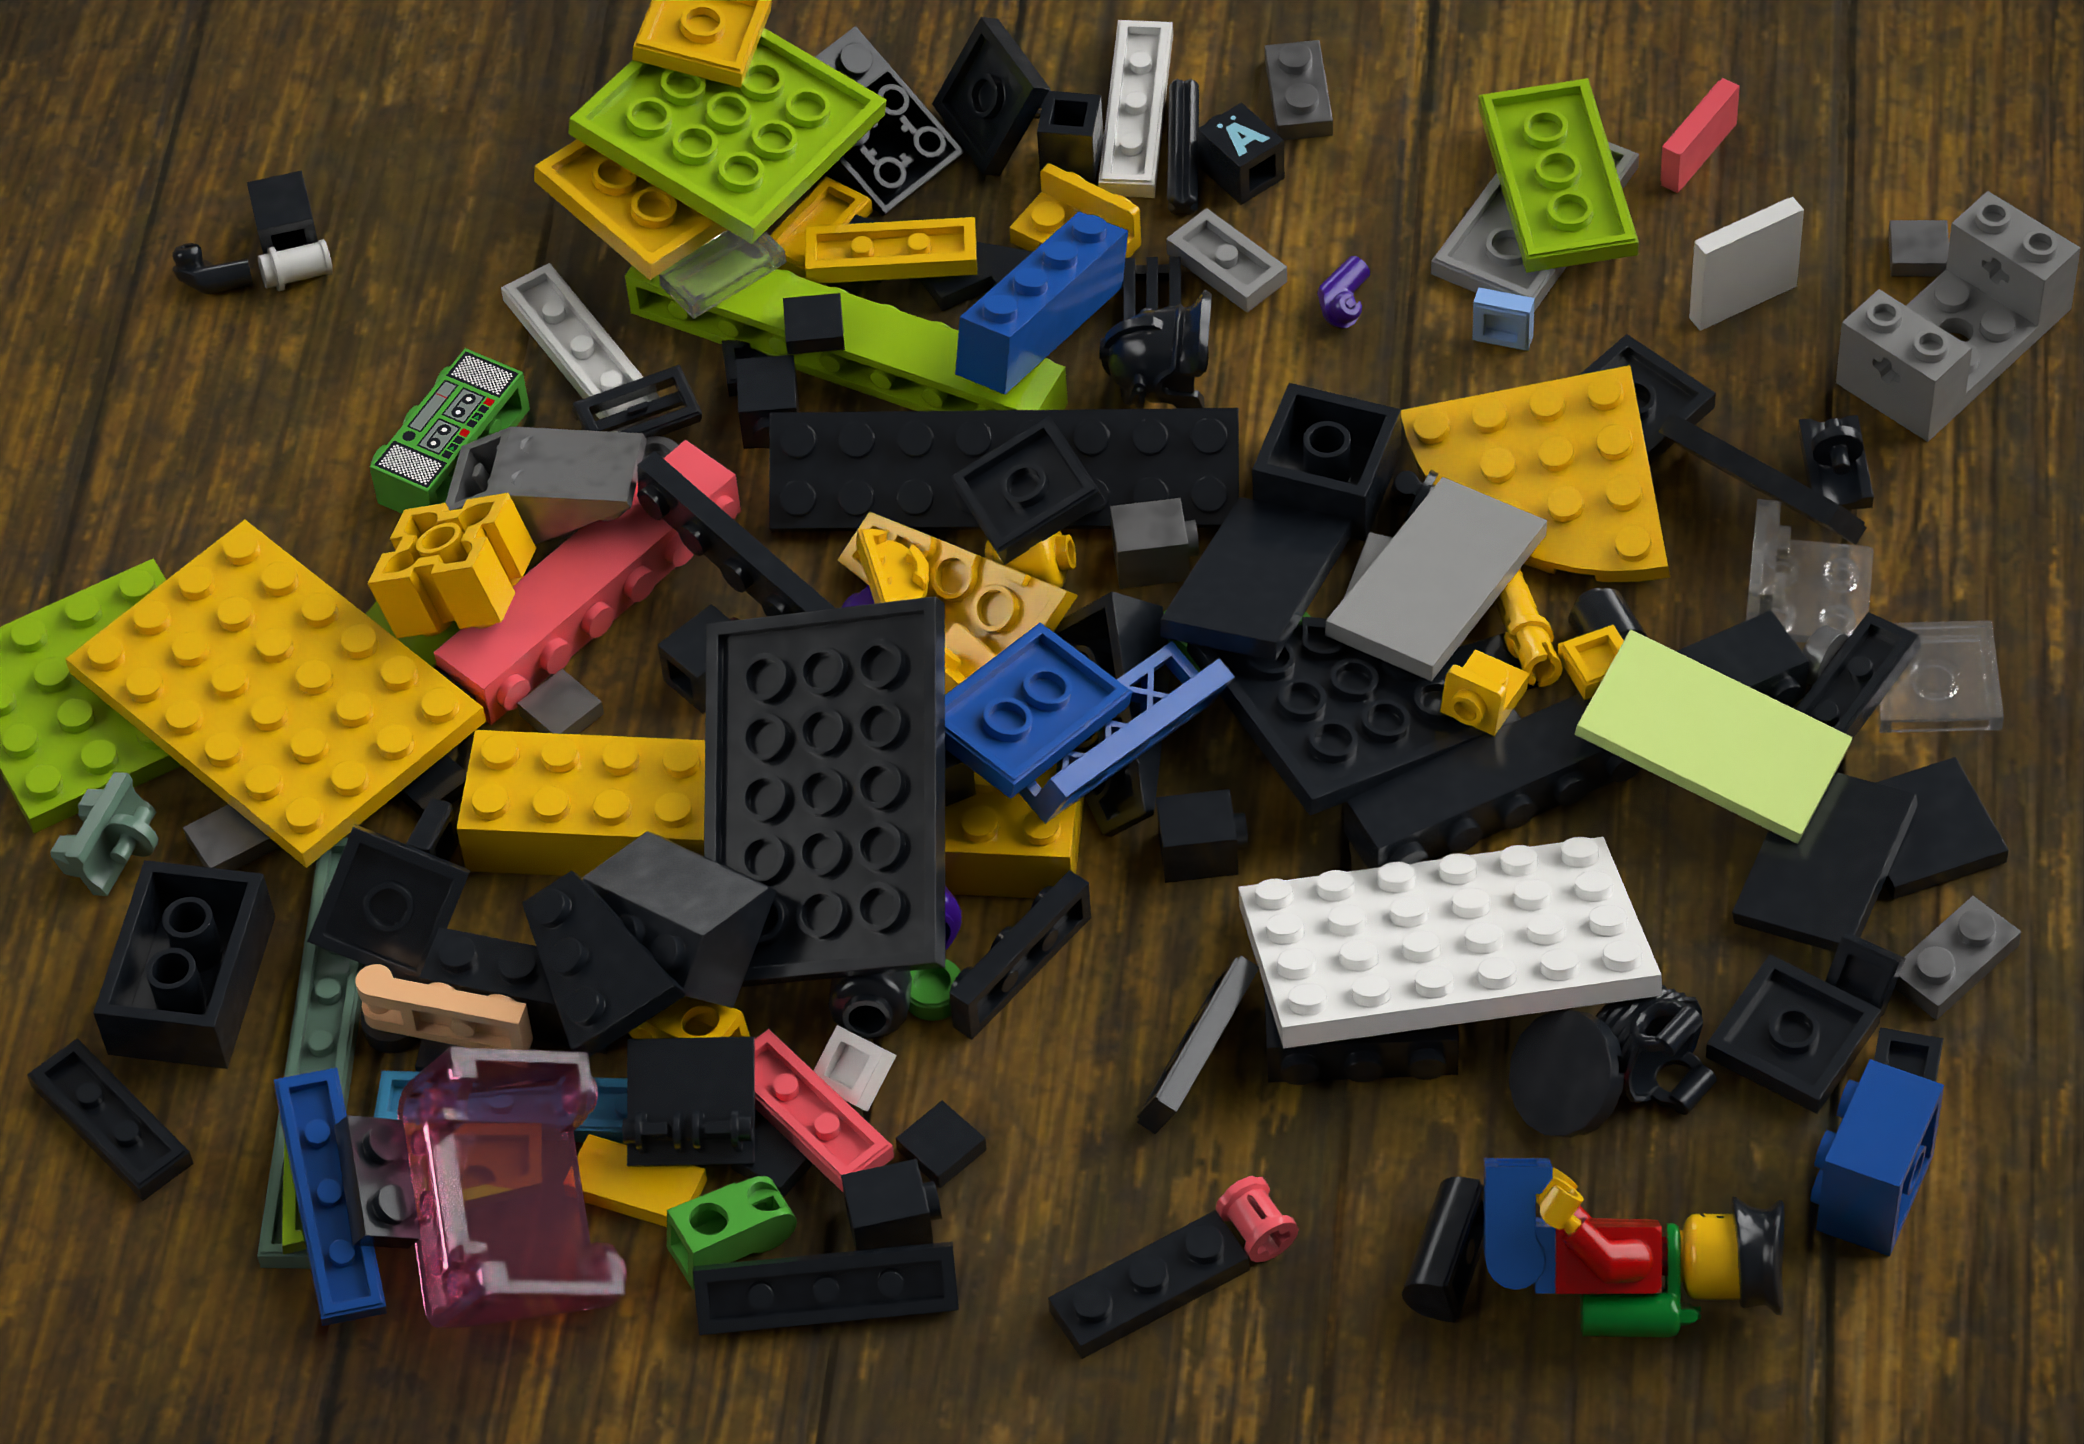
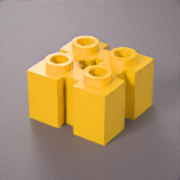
[367,493,536,639]

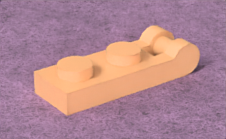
[355,964,533,1059]

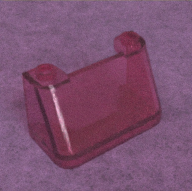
[397,1047,627,1328]

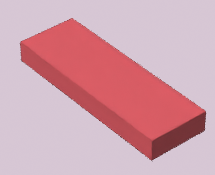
[755,1029,894,1192]

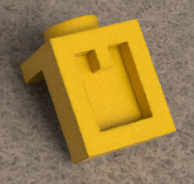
[1440,649,1530,736]

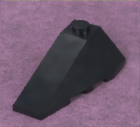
[1054,591,1170,837]

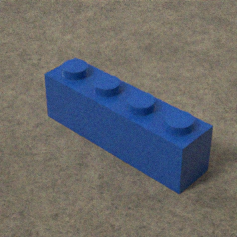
[955,211,1128,395]

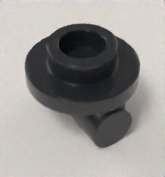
[1389,469,1439,522]

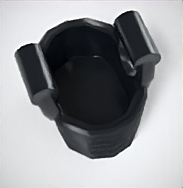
[1595,985,1717,1115]

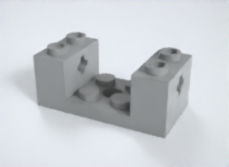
[1836,191,2081,442]

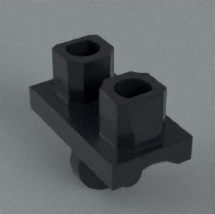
[1798,415,1874,517]

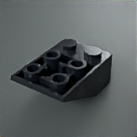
[815,26,965,216]

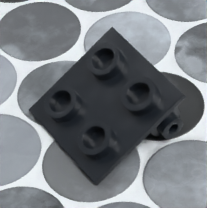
[622,1037,755,1167]

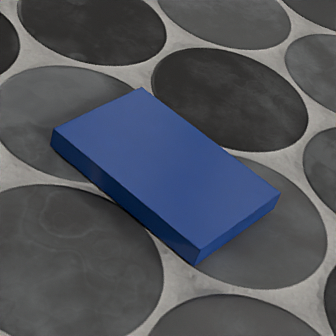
[945,623,1133,799]

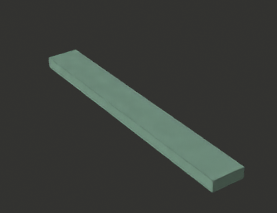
[257,838,367,1269]

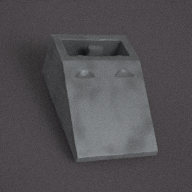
[446,427,647,545]

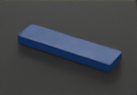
[274,1067,386,1326]

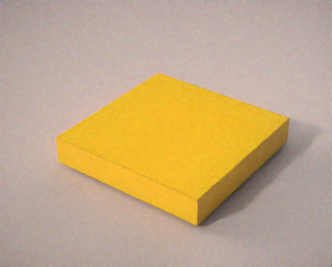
[632,0,772,88]

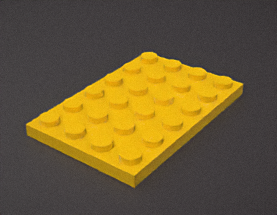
[65,519,486,868]

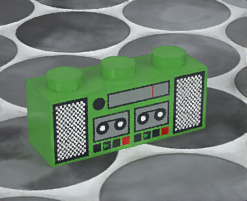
[369,348,530,514]

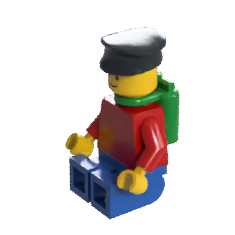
[1483,1158,1784,1338]

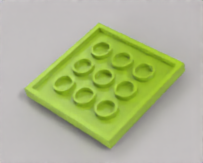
[568,28,887,244]
[0,558,182,833]

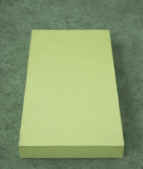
[1574,629,1853,844]

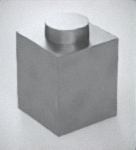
[1110,498,1199,589]

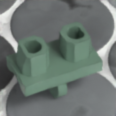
[50,772,159,896]

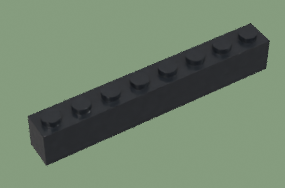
[1343,610,1809,869]

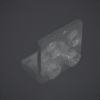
[1746,499,1874,643]

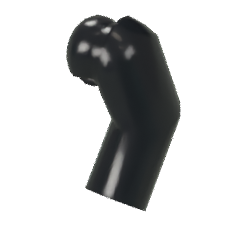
[172,243,253,294]

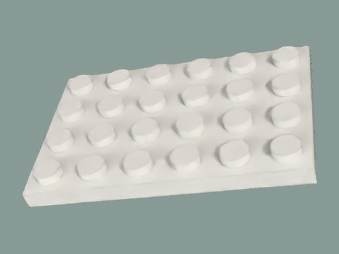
[1238,837,1662,1048]

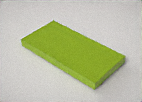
[1478,78,1639,273]

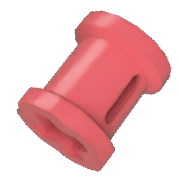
[1215,1176,1299,1262]

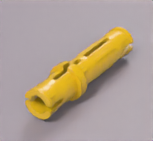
[1494,568,1563,687]

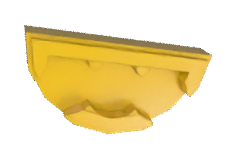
[856,529,929,604]

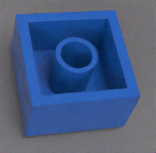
[1810,1059,1944,1256]

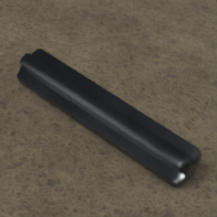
[1167,78,1199,215]

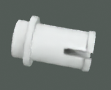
[258,239,333,291]

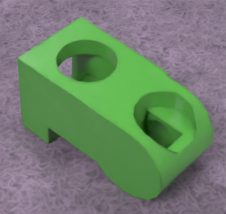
[666,1176,797,1290]

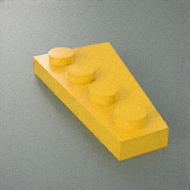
[837,511,1078,655]

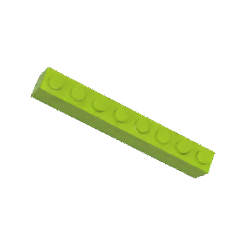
[625,245,1068,411]

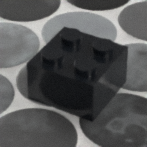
[1252,383,1401,542]

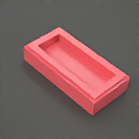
[1660,78,1740,193]

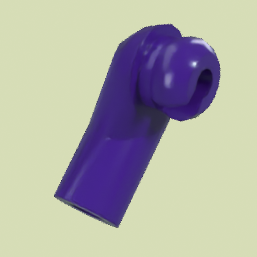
[1317,256,1370,328]

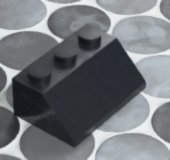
[582,831,777,1008]

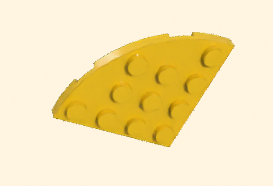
[1401,365,1670,582]

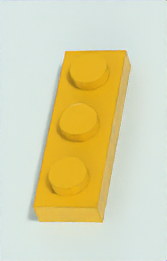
[805,217,978,283]

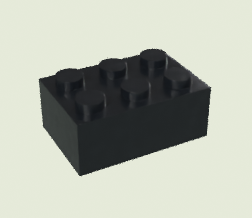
[93,860,276,1069]

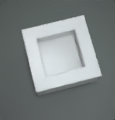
[813,1025,897,1112]

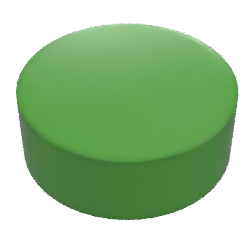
[909,959,961,1021]

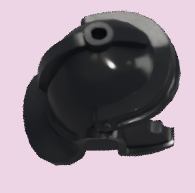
[1099,289,1212,409]

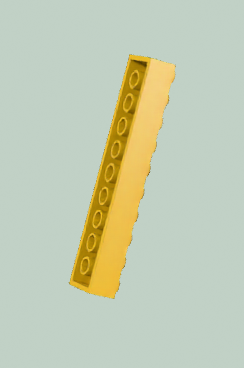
[456,730,1084,898]

